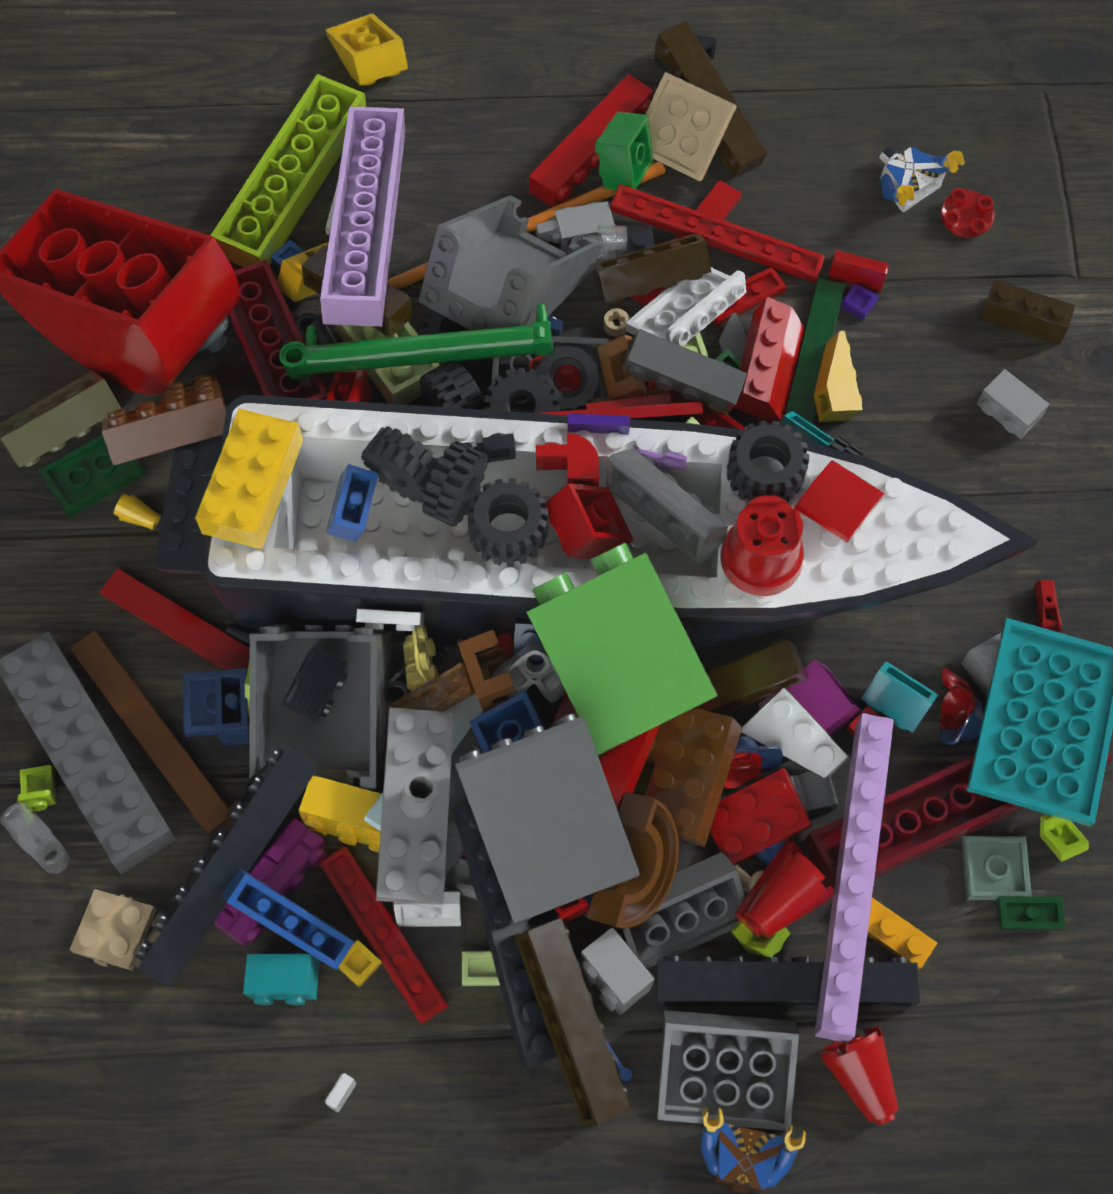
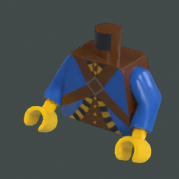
[701,1107,806,1194]

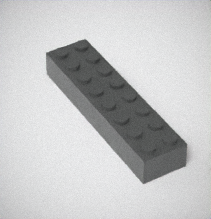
[0,631,176,874]

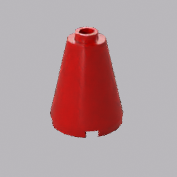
[745,848,835,938]
[819,1026,899,1126]

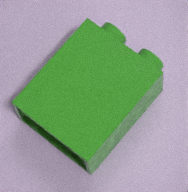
[527,543,717,755]

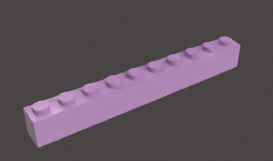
[815,713,894,1043]

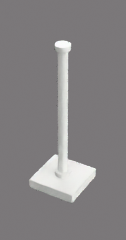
[393,892,461,927]

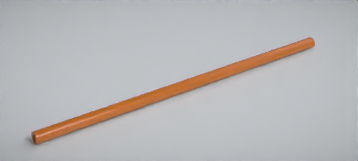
[319,161,665,316]

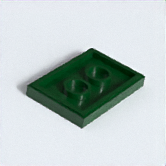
[39,434,146,518]

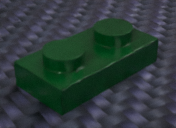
[996,896,1066,931]

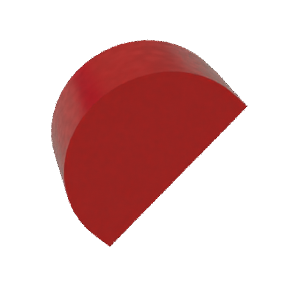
[0,189,240,395]

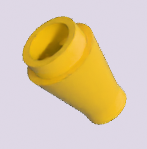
[114,494,161,530]

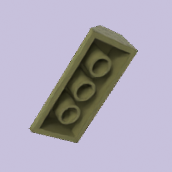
[0,370,122,468]

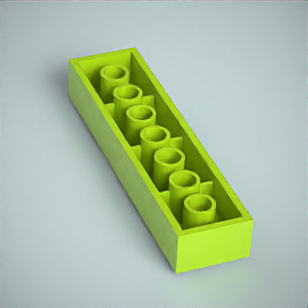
[210,74,366,267]

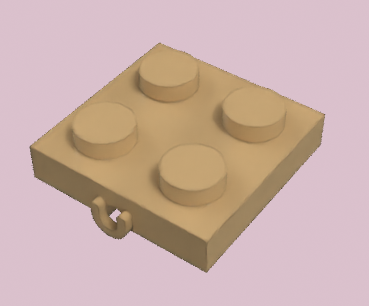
[70,889,157,971]

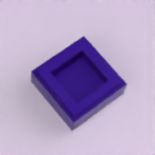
[840,283,879,321]

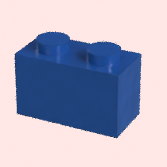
[325,464,379,542]

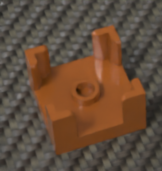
[597,335,667,401]
[458,630,516,713]

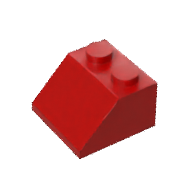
[546,483,634,559]

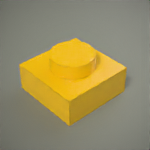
[338,940,382,988]

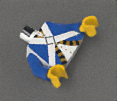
[879,146,964,212]

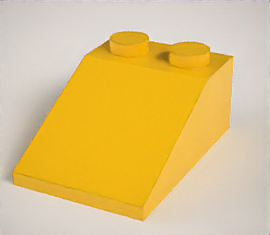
[325,13,408,86]

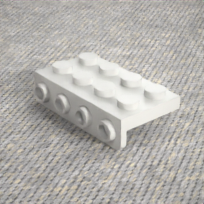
[626,268,746,346]

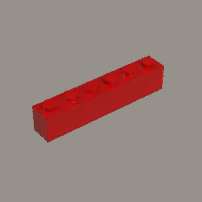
[529,74,654,207]

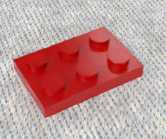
[710,768,813,866]

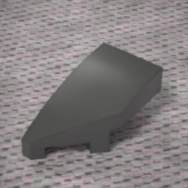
[716,313,747,366]

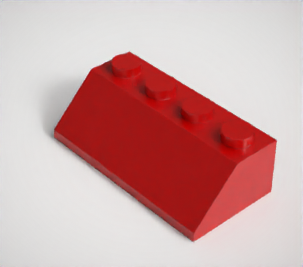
[733,297,805,423]

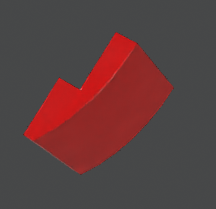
[795,460,885,543]

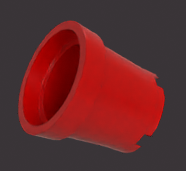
[720,496,804,596]

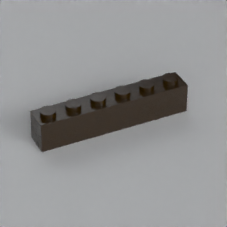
[655,21,767,178]
[514,918,631,1127]

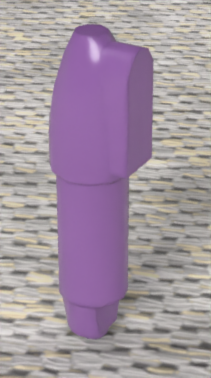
[634,449,687,470]

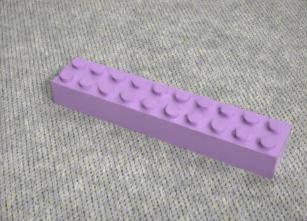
[320,107,405,327]

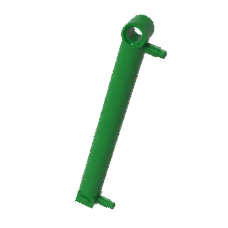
[279,304,553,381]

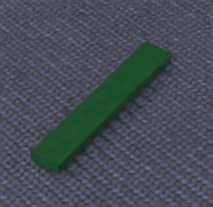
[785,278,845,424]

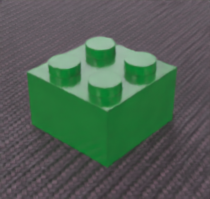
[595,112,654,190]

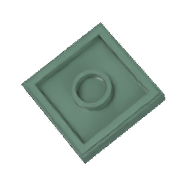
[961,836,1032,900]

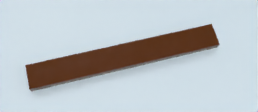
[69,630,229,836]

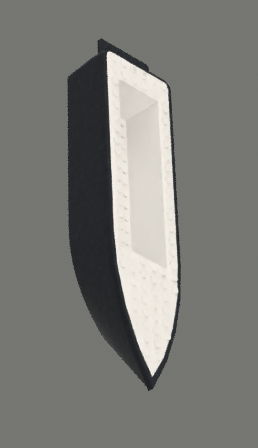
[155,395,1038,652]

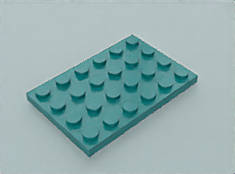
[966,618,1113,827]

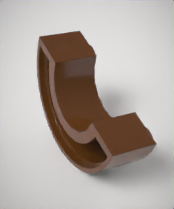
[587,792,679,928]

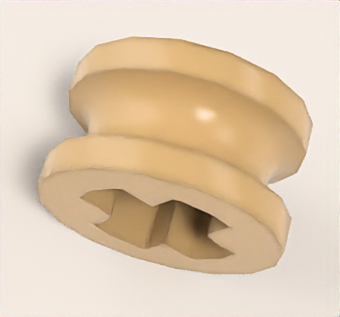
[603,308,629,337]

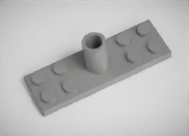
[376,707,454,905]

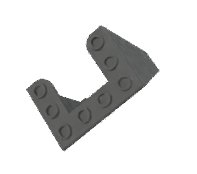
[418,195,602,330]
[249,624,392,789]
[455,714,640,925]

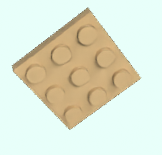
[646,72,737,181]

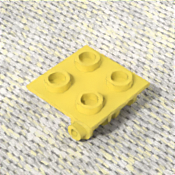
[403,625,439,696]

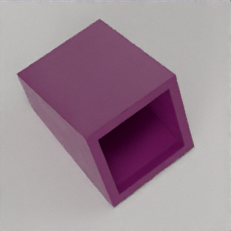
[758,659,862,736]

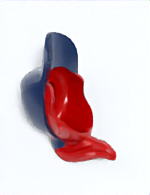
[938,668,984,745]
[724,736,783,789]

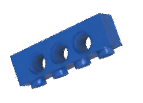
[221,868,354,970]

